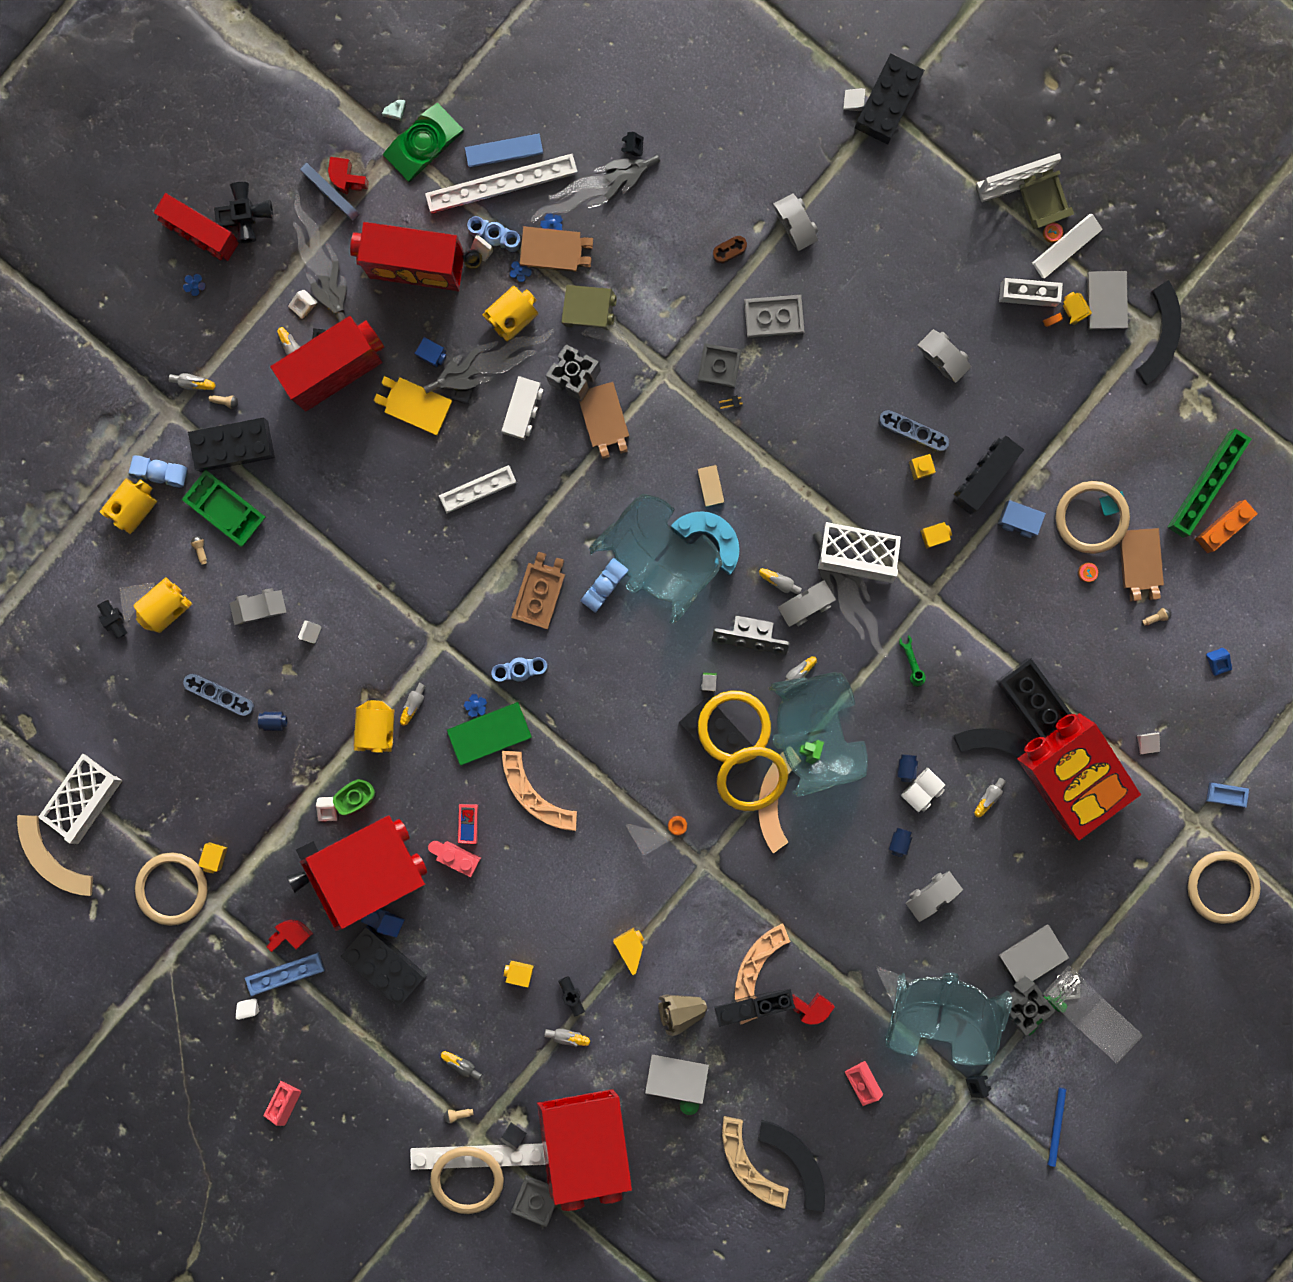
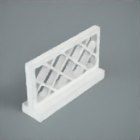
[976,153,1061,202]
[818,522,901,583]
[39,754,122,844]

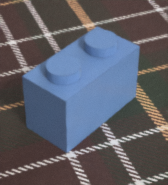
[998,500,1046,538]

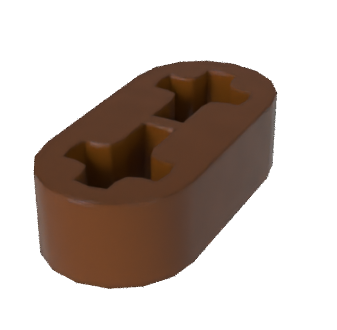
[713,236,747,264]

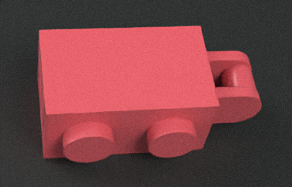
[428,841,481,877]

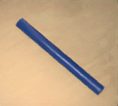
[1048,1088,1067,1167]

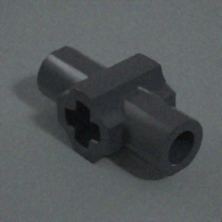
[97,600,127,639]
[558,976,585,1017]

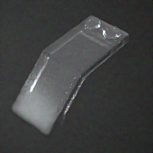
[1043,966,1143,1064]

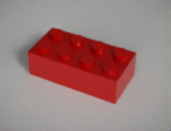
[153,193,239,261]

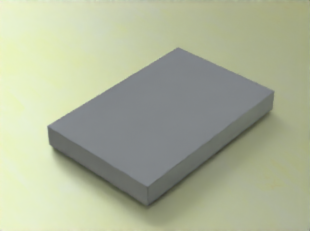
[1087,271,1128,330]
[744,295,804,338]
[999,924,1069,983]
[645,1055,709,1105]

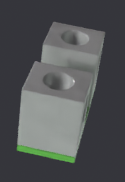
[701,673,717,691]

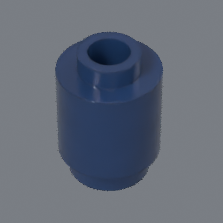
[258,712,288,731]
[897,754,918,783]
[889,828,912,857]

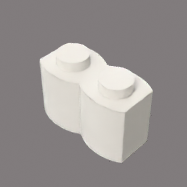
[901,768,945,812]

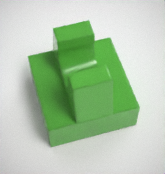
[799,740,824,764]

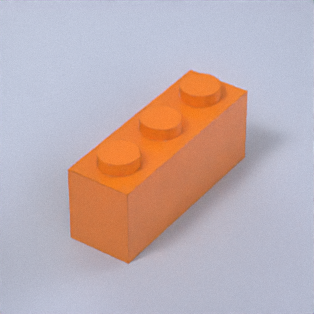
[1195,500,1258,553]

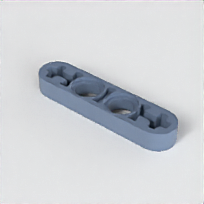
[300,163,359,221]
[879,410,949,452]
[183,674,254,716]

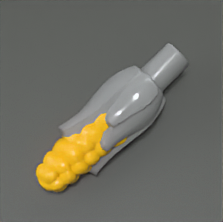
[277,327,300,355]
[169,373,216,391]
[759,568,802,595]
[780,656,817,691]
[400,683,426,726]
[974,778,1006,818]
[544,1028,590,1047]

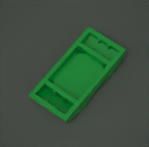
[383,103,464,183]
[182,470,266,547]

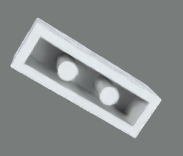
[999,278,1063,307]
[502,376,544,440]

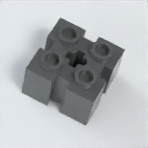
[546,344,601,401]
[996,976,1055,1036]

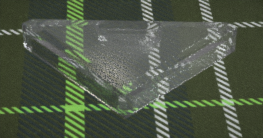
[581,320,629,347]
[119,582,156,623]
[626,824,674,856]
[876,966,911,1013]

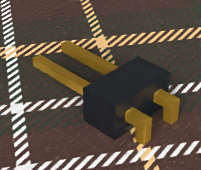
[719,395,743,409]

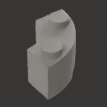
[773,193,818,251]
[917,329,972,383]
[778,580,836,627]
[229,588,286,625]
[906,871,963,922]

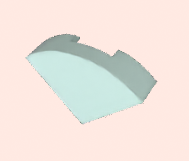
[382,100,406,121]

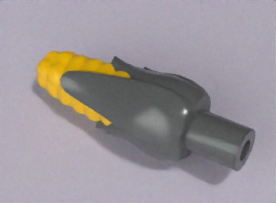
[441,1051,482,1081]

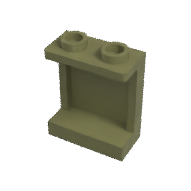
[1019,169,1074,229]
[561,285,617,331]

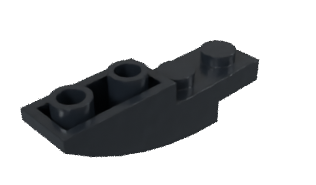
[714,989,795,1027]

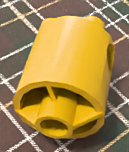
[482,286,539,342]
[100,478,157,534]
[133,577,192,633]
[354,700,395,752]

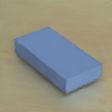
[1206,782,1249,808]

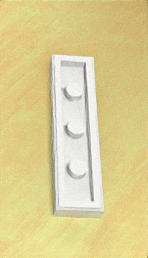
[1032,214,1102,278]
[439,465,517,514]

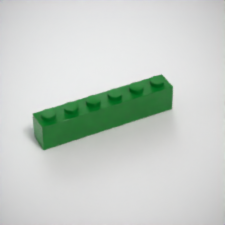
[1167,428,1252,538]

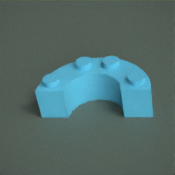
[671,511,739,576]

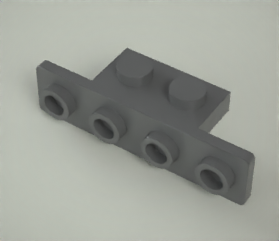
[712,616,790,655]

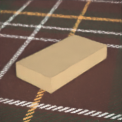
[697,465,724,507]

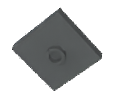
[697,343,742,388]
[511,1175,556,1227]

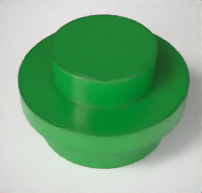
[680,1101,699,1115]

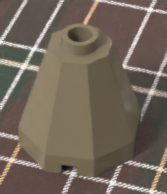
[658,995,707,1036]

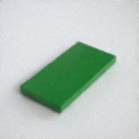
[447,702,532,765]

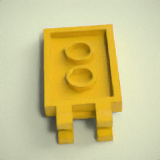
[374,376,453,436]

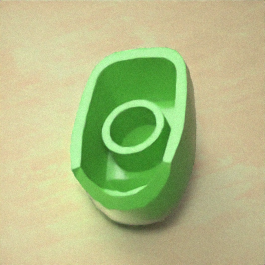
[333,779,375,816]

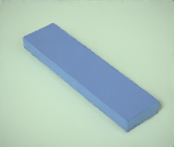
[465,133,543,168]
[245,952,325,996]

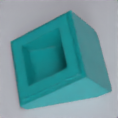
[1099,491,1124,516]

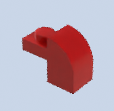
[328,157,369,194]
[266,920,313,952]
[792,992,835,1024]

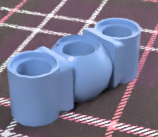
[467,216,521,252]
[128,455,188,488]
[580,558,629,613]
[492,657,548,682]

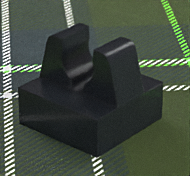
[621,132,644,157]
[965,1075,991,1098]

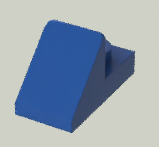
[361,908,405,937]

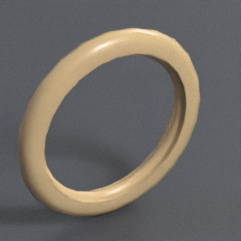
[1055,481,1130,554]
[1188,851,1261,924]
[135,853,208,926]
[430,1146,504,1214]

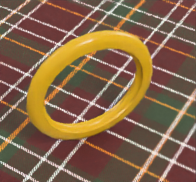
[698,691,771,764]
[717,747,788,811]

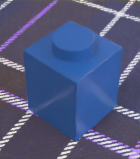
[415,337,447,368]

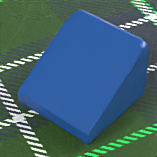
[1206,648,1232,676]

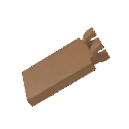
[520,226,593,272]
[579,382,629,459]
[1120,528,1164,601]
[511,552,566,629]

